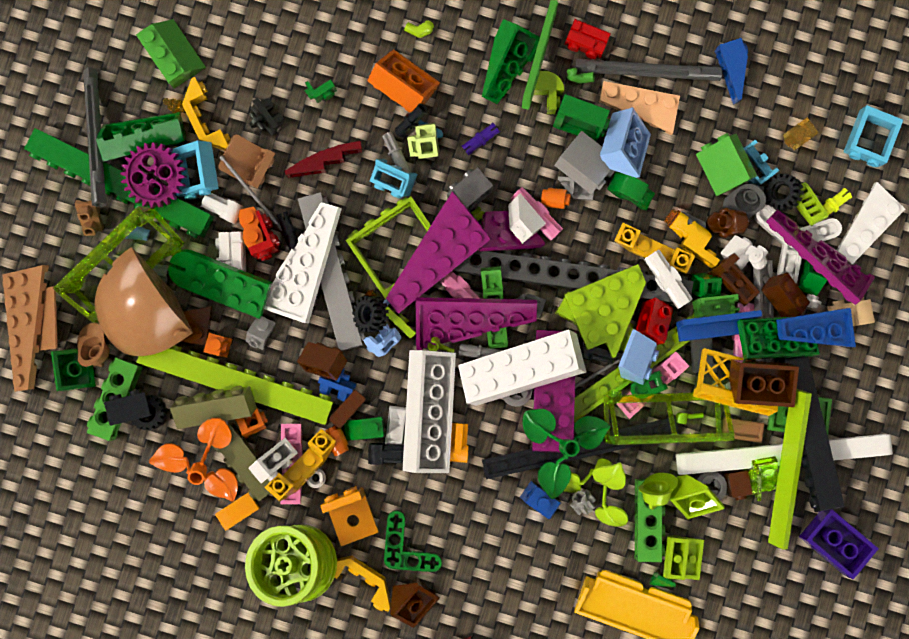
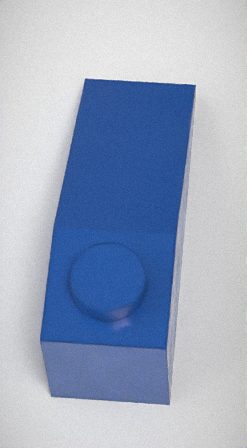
[715,38,748,105]

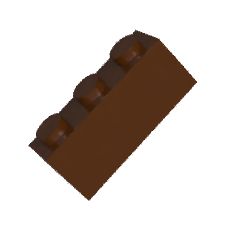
[729,359,799,407]

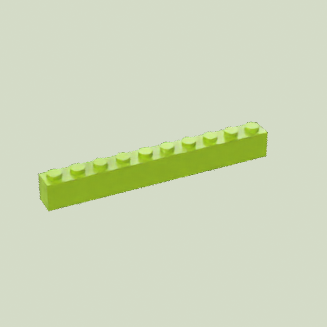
[136,345,335,425]

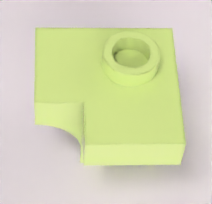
[407,123,440,159]

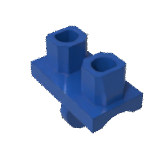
[318,368,357,402]

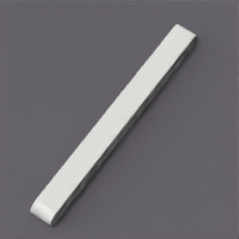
[676,434,893,475]

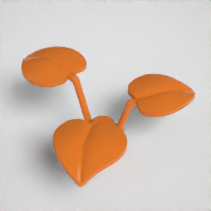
[149,418,238,502]

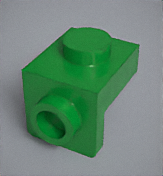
[305,79,337,103]

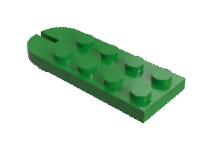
[168,249,272,319]

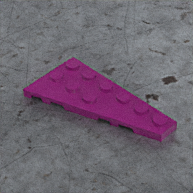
[386,191,492,314]

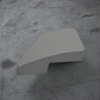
[558,176,594,201]

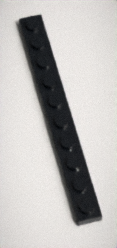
[482,417,680,480]

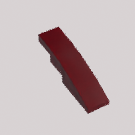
[285,141,363,178]

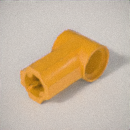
[450,423,468,463]

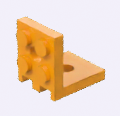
[320,486,379,546]

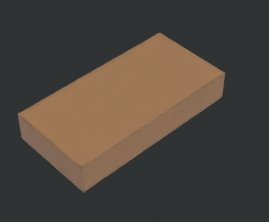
[721,417,765,443]

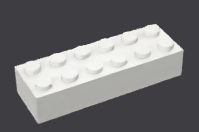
[458,330,586,406]
[403,350,456,473]

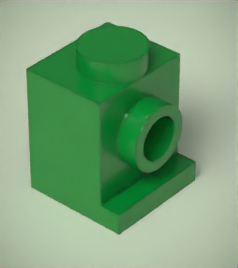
[691,273,722,298]

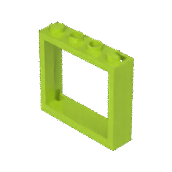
[346,196,431,300]

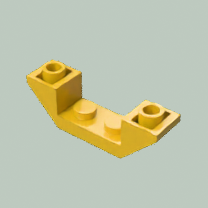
[182,77,231,151]
[614,223,695,274]
[265,429,336,502]
[334,556,391,612]

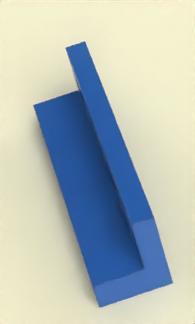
[676,310,762,342]

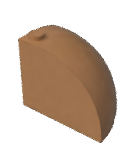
[95,247,193,356]

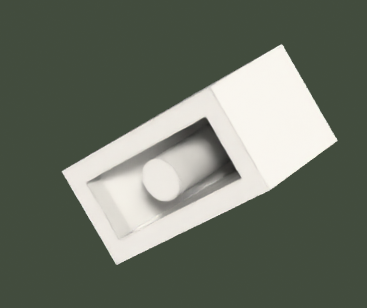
[508,193,546,244]

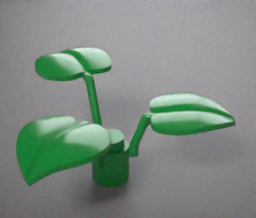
[522,409,610,499]

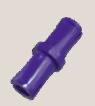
[461,122,500,156]

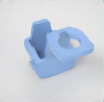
[363,300,401,357]

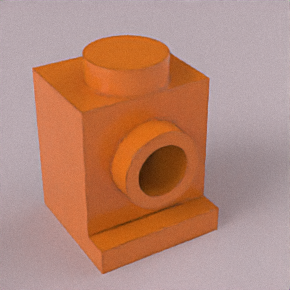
[203,333,233,358]
[235,408,268,439]

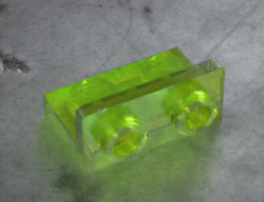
[749,456,778,501]

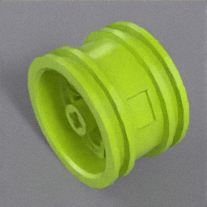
[245,525,337,607]

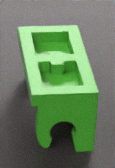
[692,294,740,318]

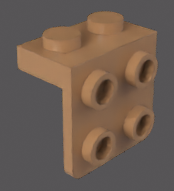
[218,134,275,188]

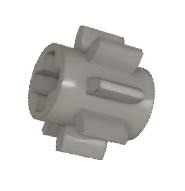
[570,490,596,515]

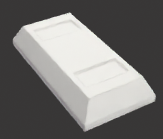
[385,406,406,445]

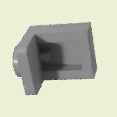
[246,316,276,350]

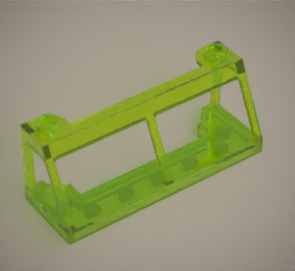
[53,206,185,323]
[603,391,735,445]

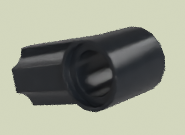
[579,337,615,364]
[368,443,404,465]

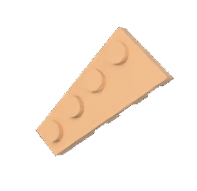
[599,81,680,135]

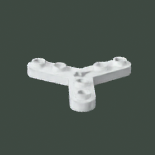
[754,205,842,283]

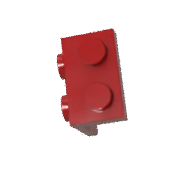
[248,210,281,261]

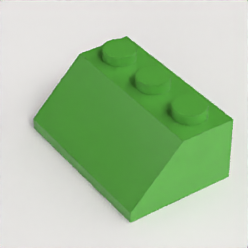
[136,19,206,89]

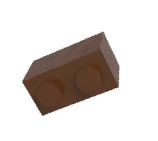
[761,272,810,317]
[297,342,348,381]

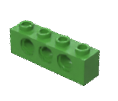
[87,358,143,441]
[634,479,665,562]

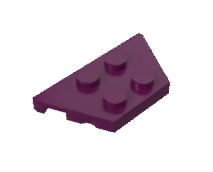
[478,211,545,251]

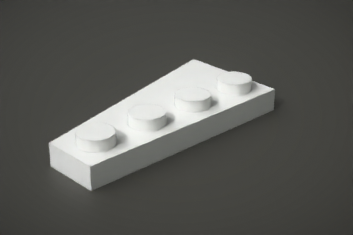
[837,182,905,265]

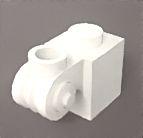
[721,235,768,270]

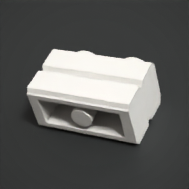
[215,232,246,272]

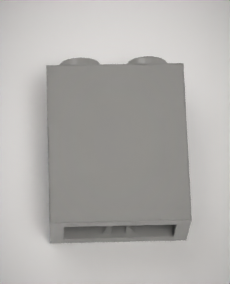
[554,131,615,194]

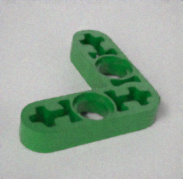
[384,510,442,572]

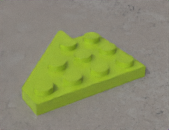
[564,264,646,358]

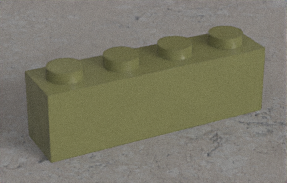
[170,386,257,429]
[213,423,270,501]

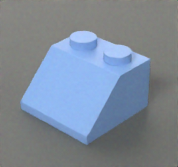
[619,329,659,385]

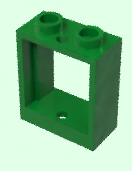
[553,94,611,142]

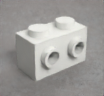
[249,438,298,483]

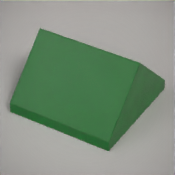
[51,349,96,391]

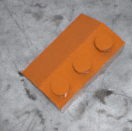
[367,49,440,112]

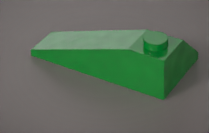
[482,19,540,104]

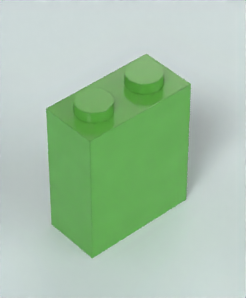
[696,133,757,196]

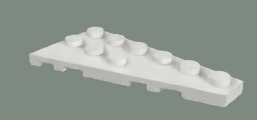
[264,202,342,323]

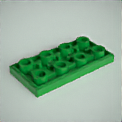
[737,317,820,360]

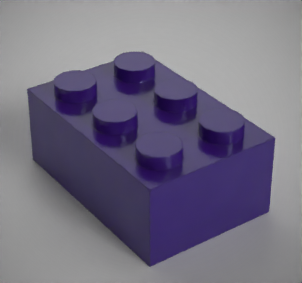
[799,510,879,580]

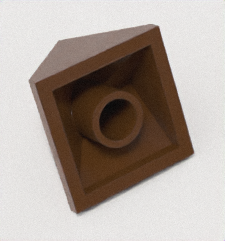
[390,578,440,628]

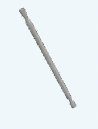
[219,155,282,231]
[575,358,620,389]

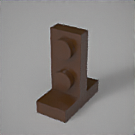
[707,253,760,306]

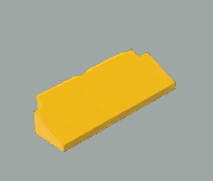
[574,570,699,639]

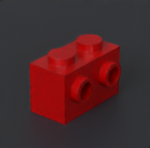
[636,298,674,345]

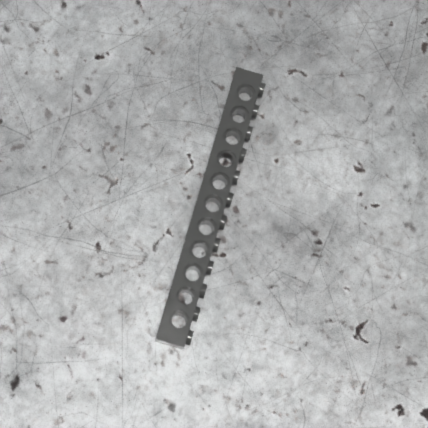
[454,250,693,306]

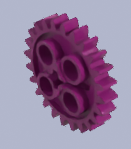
[120,143,187,208]

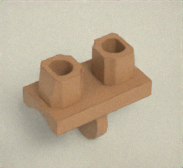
[75,200,104,236]

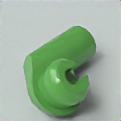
[567,68,595,84]

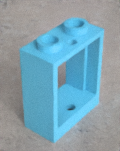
[843,105,903,167]
[171,140,219,200]

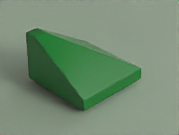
[649,572,676,587]

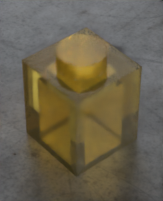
[783,117,819,150]

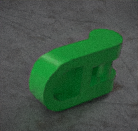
[630,370,668,399]

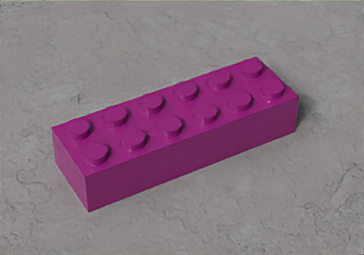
[532,330,576,453]

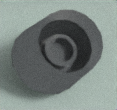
[723,183,766,218]

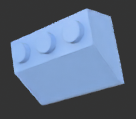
[600,107,651,178]

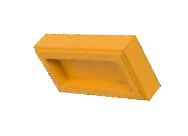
[215,493,260,531]

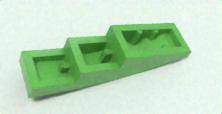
[481,266,508,349]

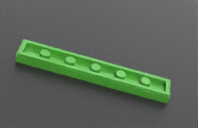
[522,0,558,110]

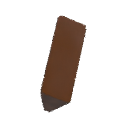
[329,390,366,428]

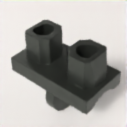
[249,98,284,136]

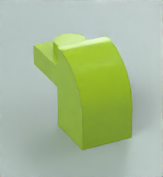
[534,71,564,114]

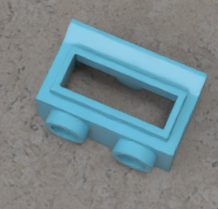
[744,140,779,185]
[370,159,418,199]

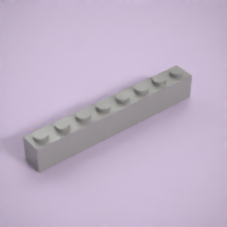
[298,192,365,351]

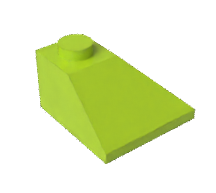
[670,474,725,519]

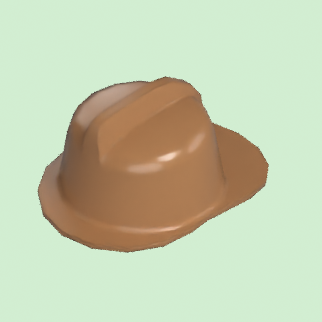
[77,323,110,367]

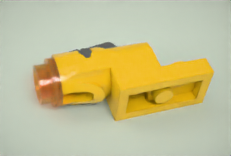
[664,209,720,268]

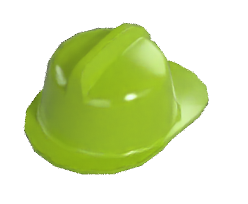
[638,473,678,510]

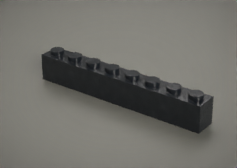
[776,356,845,512]

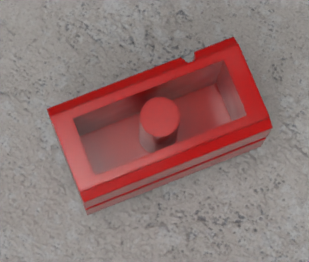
[564,19,611,59]

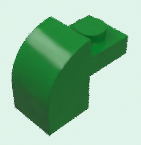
[607,172,655,211]

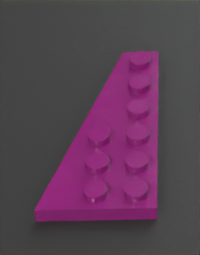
[766,210,875,305]
[416,297,537,350]

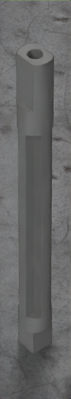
[575,59,722,81]
[83,67,106,207]

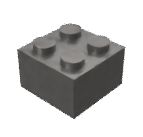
[447,167,493,211]

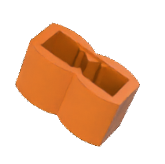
[239,207,266,248]

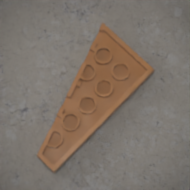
[2,265,49,392]

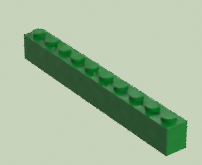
[24,128,215,239]

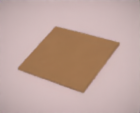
[36,286,58,351]

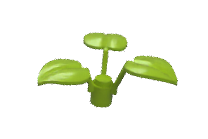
[564,458,628,527]

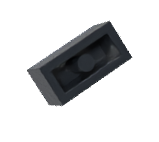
[104,389,153,426]

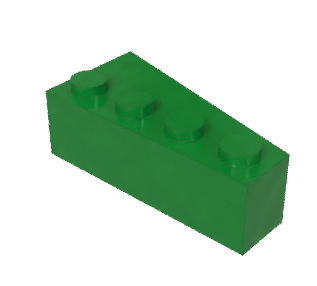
[96,112,186,162]

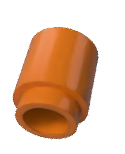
[541,188,571,209]
[325,426,349,456]

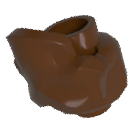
[706,207,750,238]

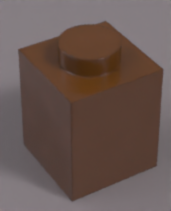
[724,469,753,500]

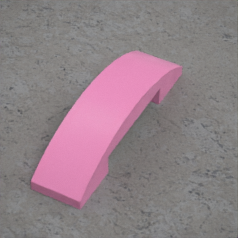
[616,351,689,419]
[280,424,303,504]

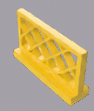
[693,348,778,416]

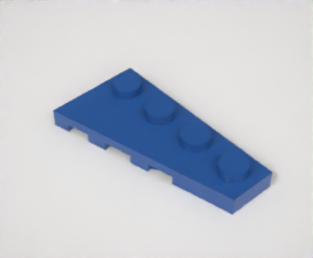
[776,308,856,347]

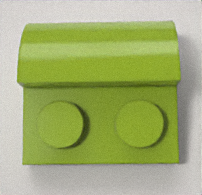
[663,535,704,580]

